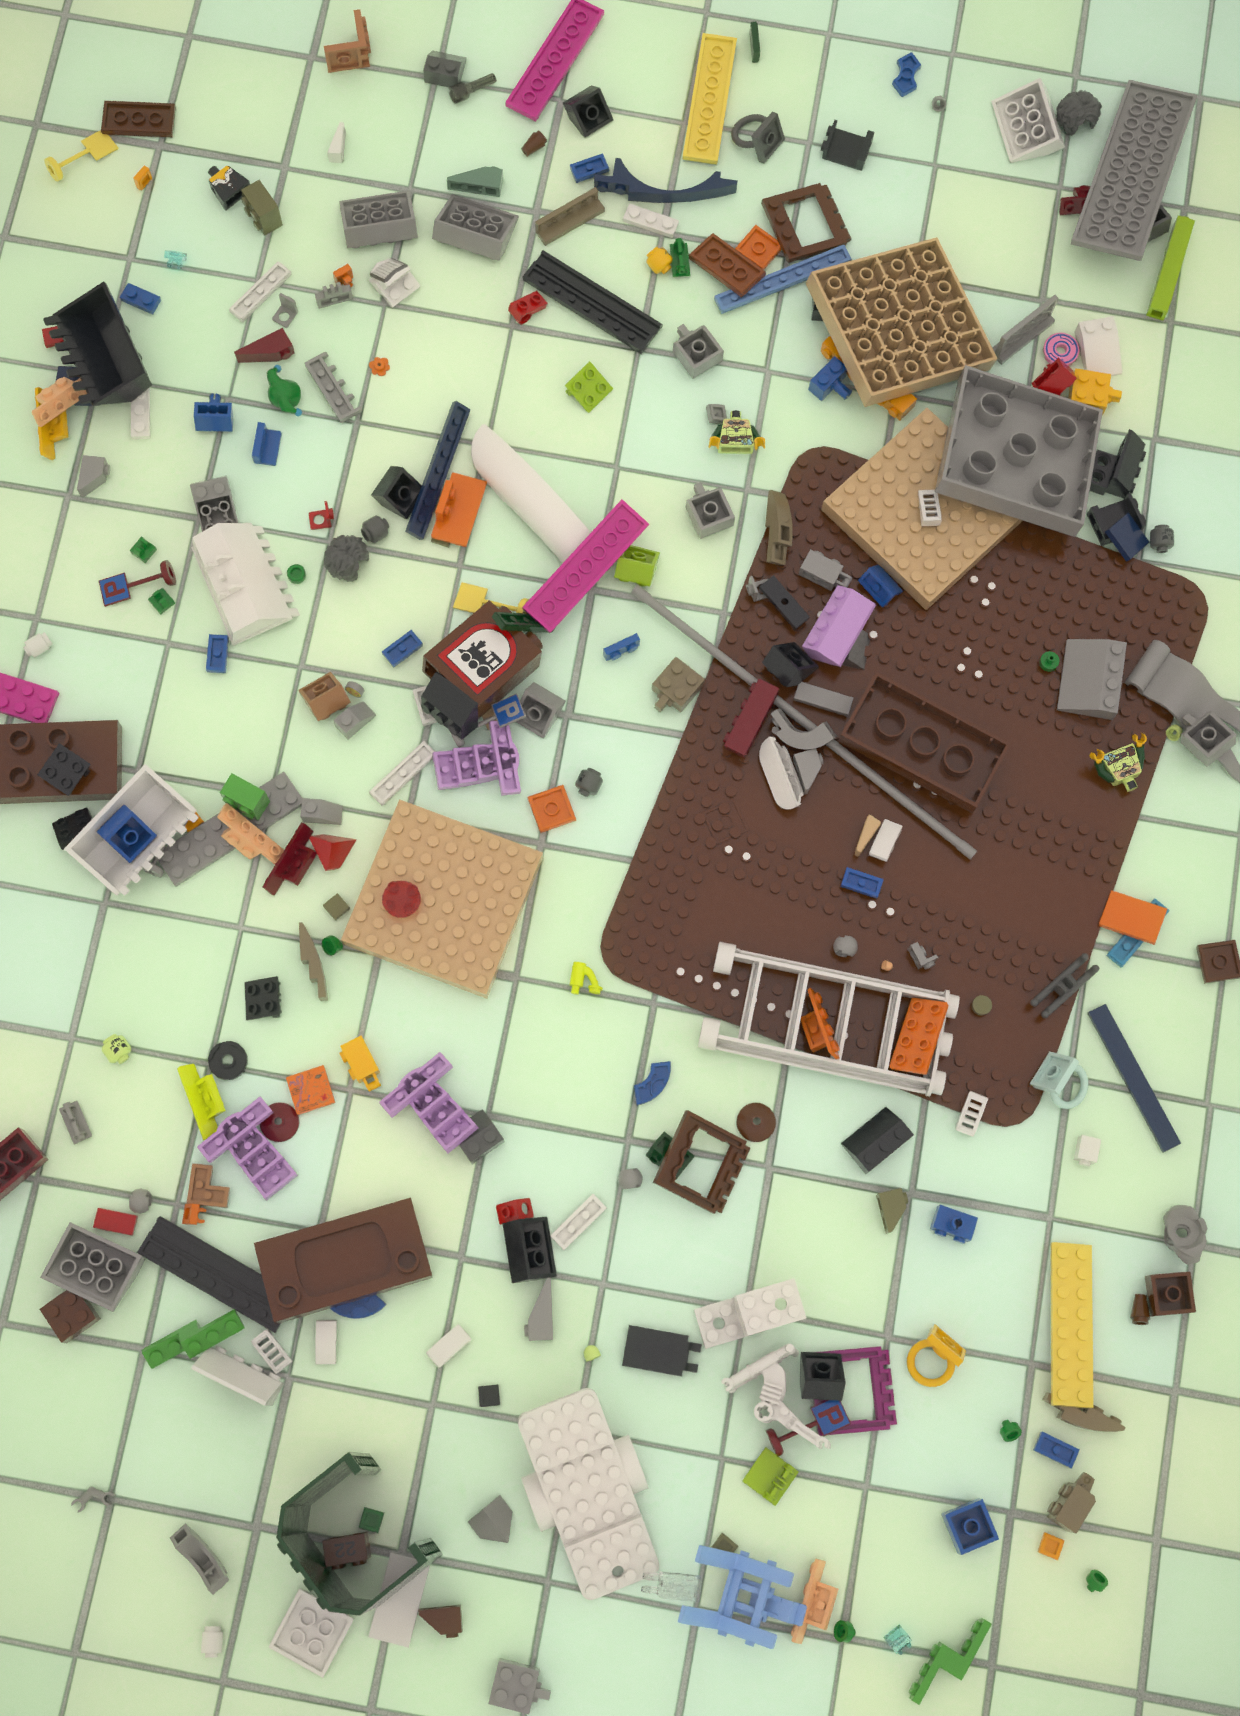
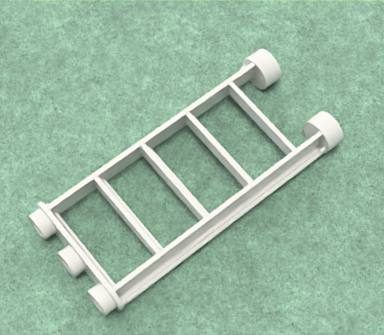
[698,942,960,1097]

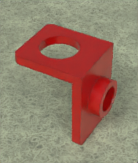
[309,501,334,530]
[496,1198,534,1225]

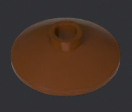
[736,1103,776,1142]

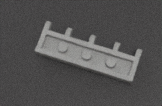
[304,352,363,423]

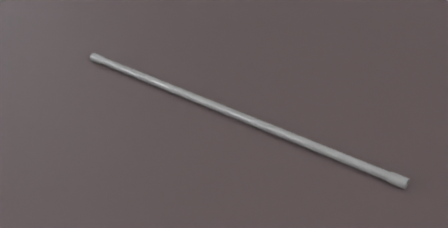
[631,584,977,860]

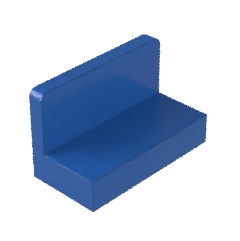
[252,422,282,466]
[858,564,903,607]

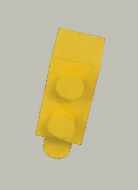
[339,1036,381,1092]

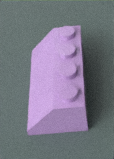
[802,585,876,667]

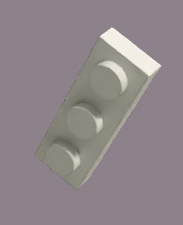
[623,203,679,239]
[131,388,151,440]
[550,1194,607,1250]

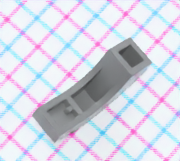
[771,708,837,750]
[170,1523,229,1595]

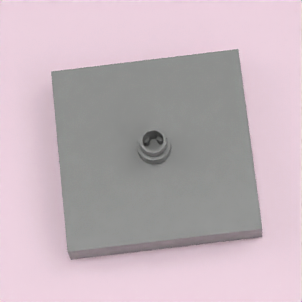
[935,365,1103,537]

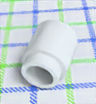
[23,632,53,658]
[201,1626,223,1658]

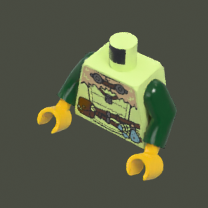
[708,410,765,454]
[1089,733,1147,792]

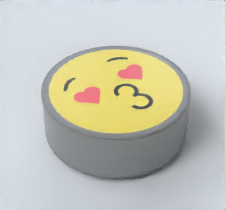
[345,681,365,698]

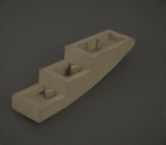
[299,922,328,1001]

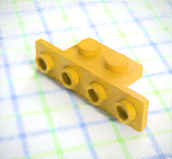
[35,387,68,460]

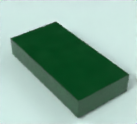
[749,21,760,63]

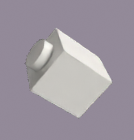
[1073,1135,1102,1167]

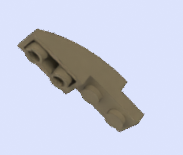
[765,490,793,566]
[1042,1393,1126,1432]

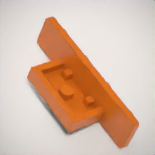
[800,988,840,1060]

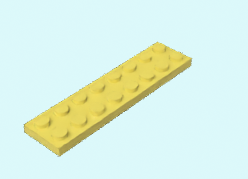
[682,33,737,165]
[1050,1242,1093,1409]

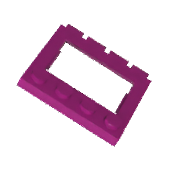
[813,1346,897,1436]

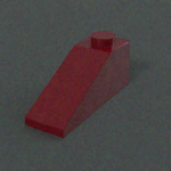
[234,328,295,363]

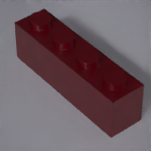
[723,679,779,758]

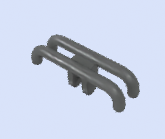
[1030,953,1100,1018]

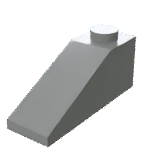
[524,1278,553,1341]

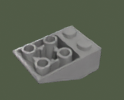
[190,475,238,532]

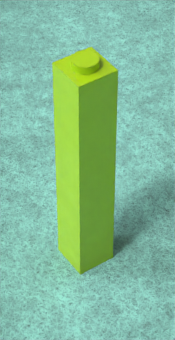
[1146,215,1195,321]

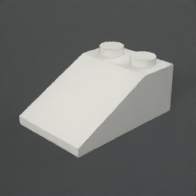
[1074,316,1123,376]

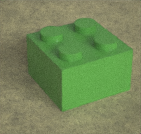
[219,773,270,821]

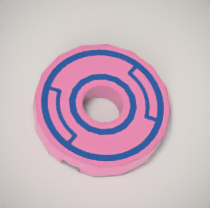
[1043,333,1080,366]

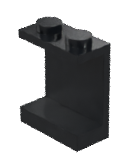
[820,119,875,171]
[1086,493,1146,546]

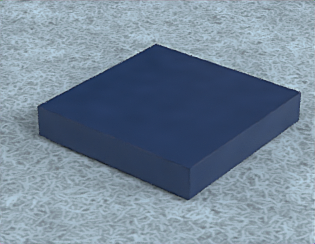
[1105,513,1149,562]

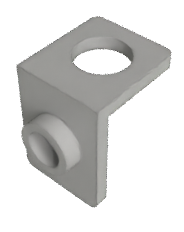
[272,293,298,328]
[746,576,768,602]

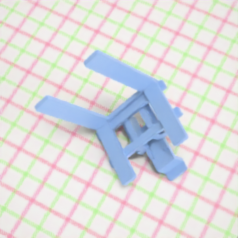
[678,1545,807,1649]

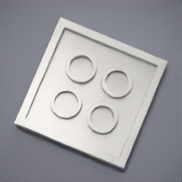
[269,1588,355,1678]

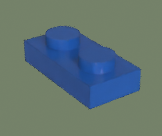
[570,153,609,183]
[120,283,161,315]
[382,630,423,668]
[603,633,640,661]
[206,634,229,673]
[840,867,884,899]
[1033,1431,1080,1469]

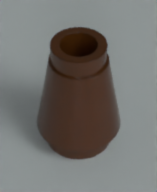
[521,130,547,157]
[1130,1294,1151,1325]

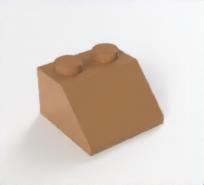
[298,671,351,722]

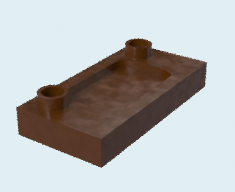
[254,1198,433,1324]

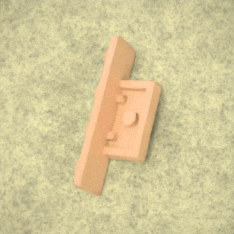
[32,377,87,427]
[217,803,284,864]
[791,1559,839,1644]

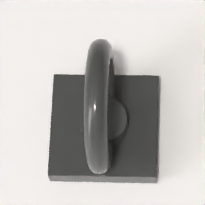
[731,112,785,164]

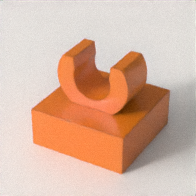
[333,264,353,287]
[182,1203,206,1225]

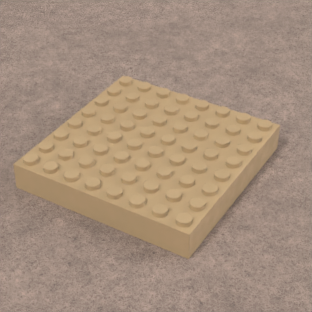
[806,237,998,407]
[821,408,1023,610]
[341,799,543,999]

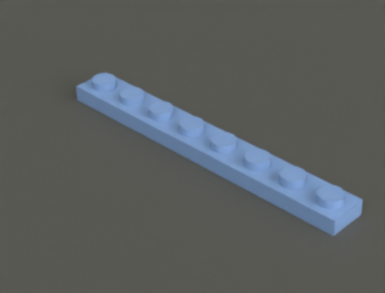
[714,245,852,314]

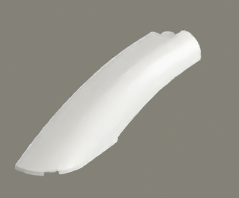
[471,424,591,563]

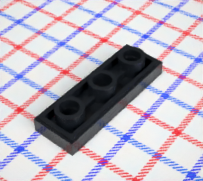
[759,575,810,630]

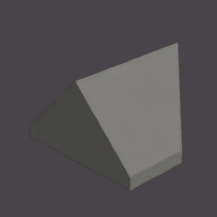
[468,1495,513,1543]

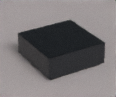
[478,1384,500,1407]

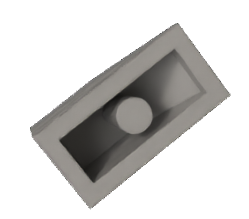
[77,455,110,497]
[333,701,376,740]
[792,748,823,794]
[300,798,343,825]

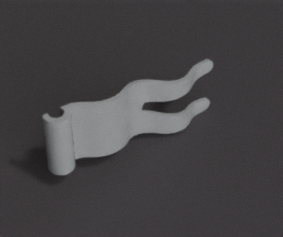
[1125,640,1240,783]

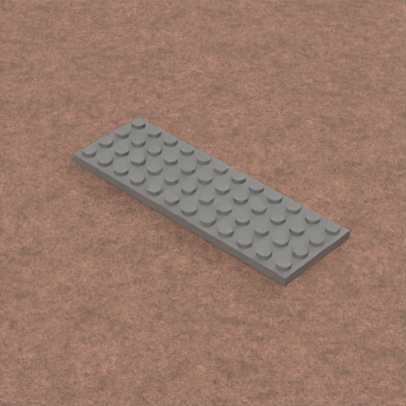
[1071,80,1197,261]

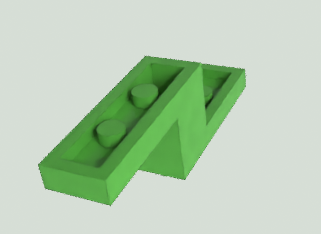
[141,1309,245,1369]
[909,1618,992,1705]

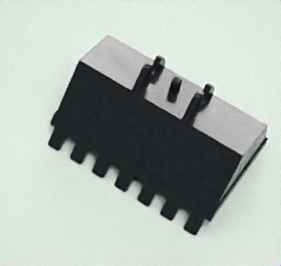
[43,281,152,406]

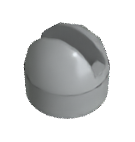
[932,95,946,112]

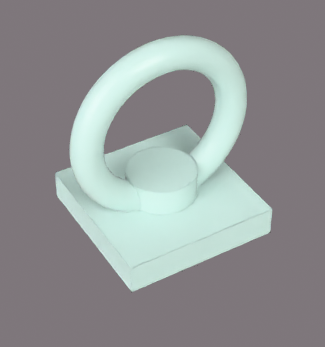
[1030,1052,1088,1109]

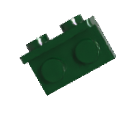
[646,1131,695,1180]

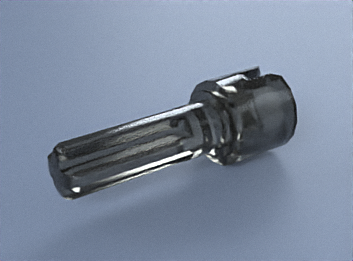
[449,73,497,104]

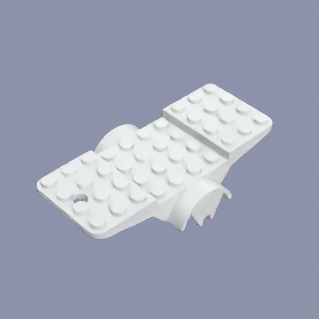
[518,1388,660,1600]

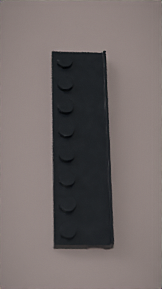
[522,250,663,354]
[137,1216,281,1333]

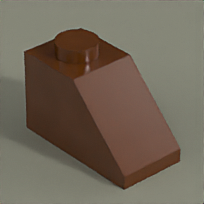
[418,1605,463,1638]

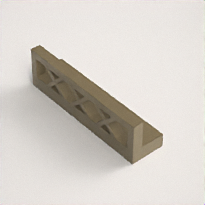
[535,187,605,246]

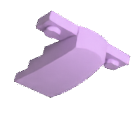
[432,721,521,796]
[379,1052,479,1154]
[197,1096,298,1201]

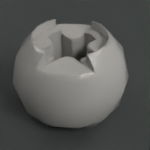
[833,935,858,957]
[618,1168,643,1189]
[129,1188,152,1214]

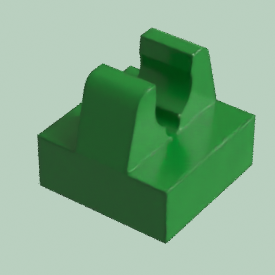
[130,536,157,563]
[148,588,175,615]

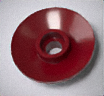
[260,1102,299,1142]

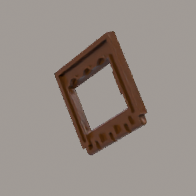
[761,183,852,263]
[653,1110,751,1214]

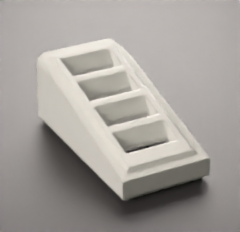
[327,122,346,163]
[918,490,942,526]
[955,1091,988,1137]
[251,1329,293,1375]

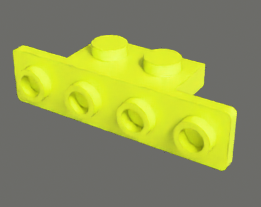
[177,1064,226,1141]

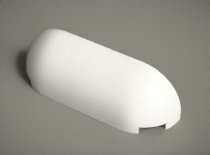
[759,737,804,809]

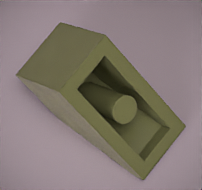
[876,1188,908,1234]

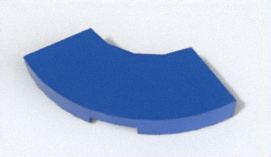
[634,1061,671,1106]
[330,1295,387,1319]

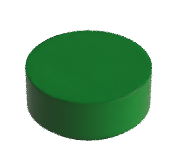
[287,564,306,584]

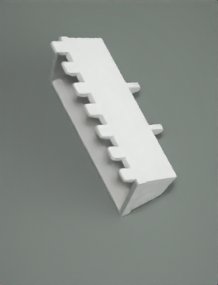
[191,523,300,646]

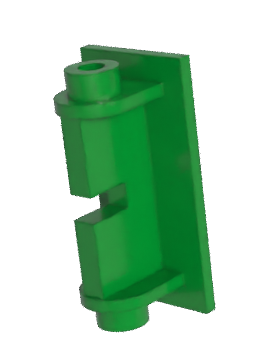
[670,238,690,277]

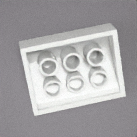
[991,78,1065,163]
[191,1345,284,1406]

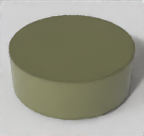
[972,995,992,1016]

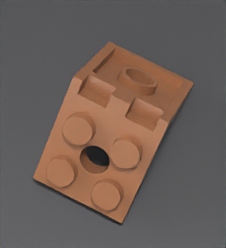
[324,9,371,73]

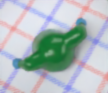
[267,365,302,416]

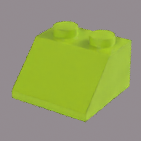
[614,545,660,587]

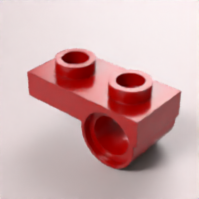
[508,291,548,325]

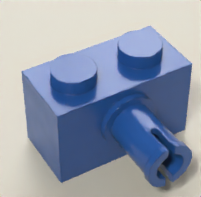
[808,356,852,401]
[194,393,233,432]
[930,1205,978,1244]

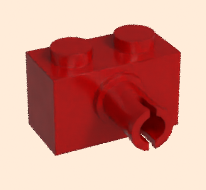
[1032,357,1077,396]

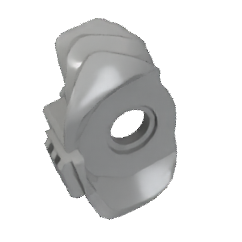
[1163,1205,1208,1265]

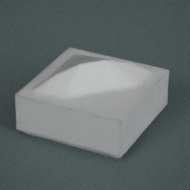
[706,404,727,424]

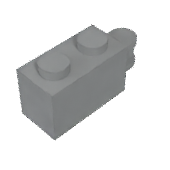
[798,549,852,591]

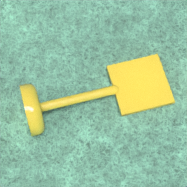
[44,130,119,182]
[453,582,529,614]

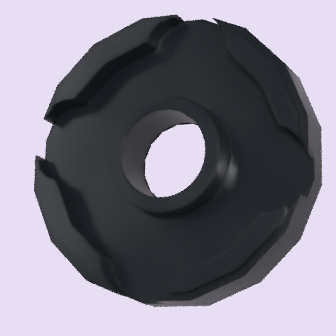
[208,1041,248,1080]

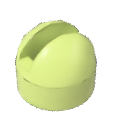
[1166,724,1183,741]
[584,1345,601,1362]

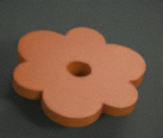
[369,357,390,376]

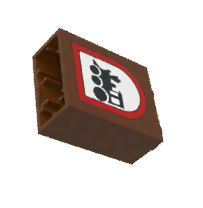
[422,600,543,719]

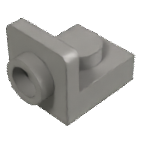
[908,942,938,970]

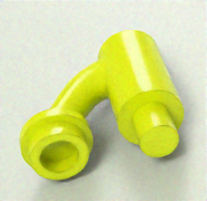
[569,962,603,995]

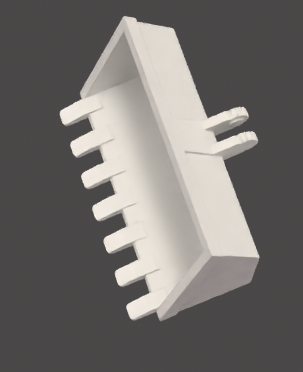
[64,764,198,896]

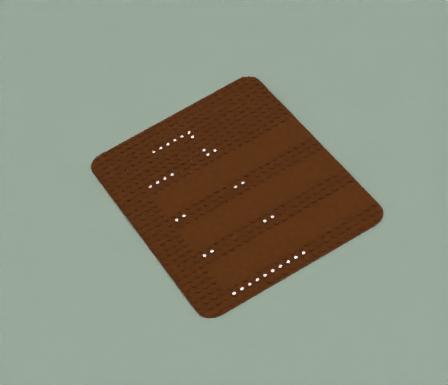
[600,446,1208,1127]

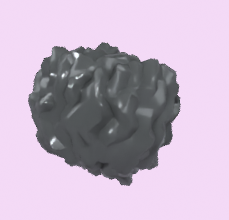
[1056,90,1102,136]
[324,535,370,582]

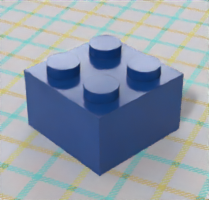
[97,805,157,863]
[941,1498,999,1555]

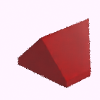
[309,834,357,871]

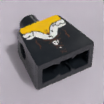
[208,166,250,211]

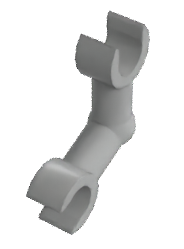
[71,1486,116,1513]

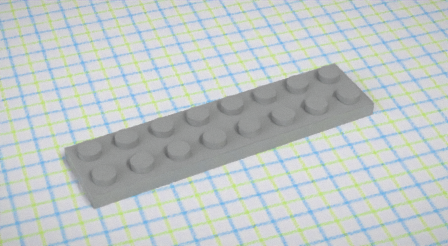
[158,772,302,887]

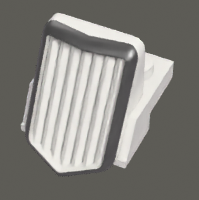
[369,258,421,308]

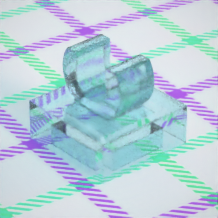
[164,250,187,269]
[883,1624,912,1655]

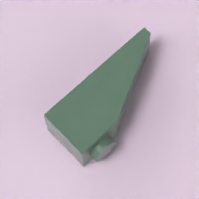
[447,166,503,197]

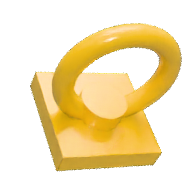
[907,1324,966,1387]

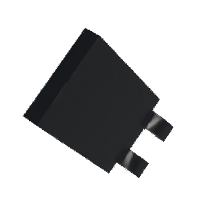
[622,1325,702,1377]

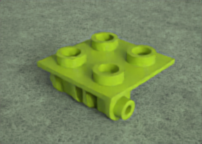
[564,361,613,413]
[742,1447,799,1506]

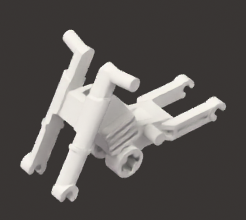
[721,1344,831,1449]

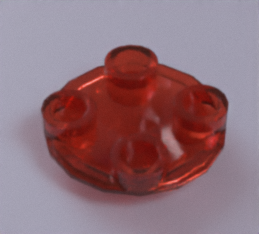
[382,881,421,918]

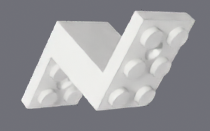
[694,1278,807,1349]

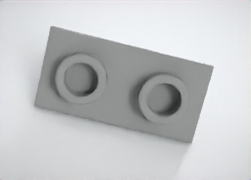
[59,1101,92,1145]

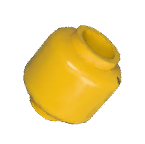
[646,246,673,274]

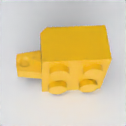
[1068,368,1122,415]

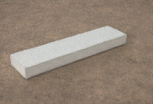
[229,261,292,323]
[369,741,435,807]

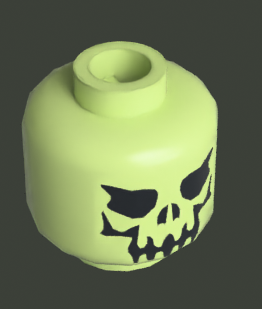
[102,1034,132,1064]

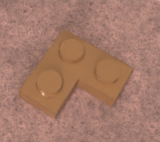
[187,1163,230,1208]

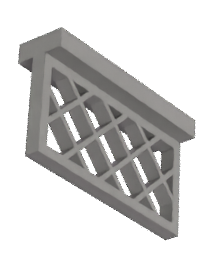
[992,294,1059,365]

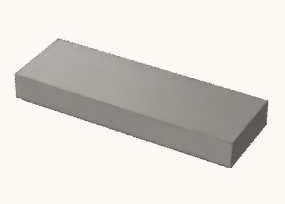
[794,682,853,717]

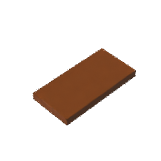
[689,233,766,298]

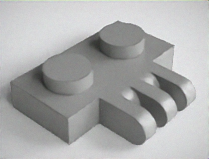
[315,282,353,309]

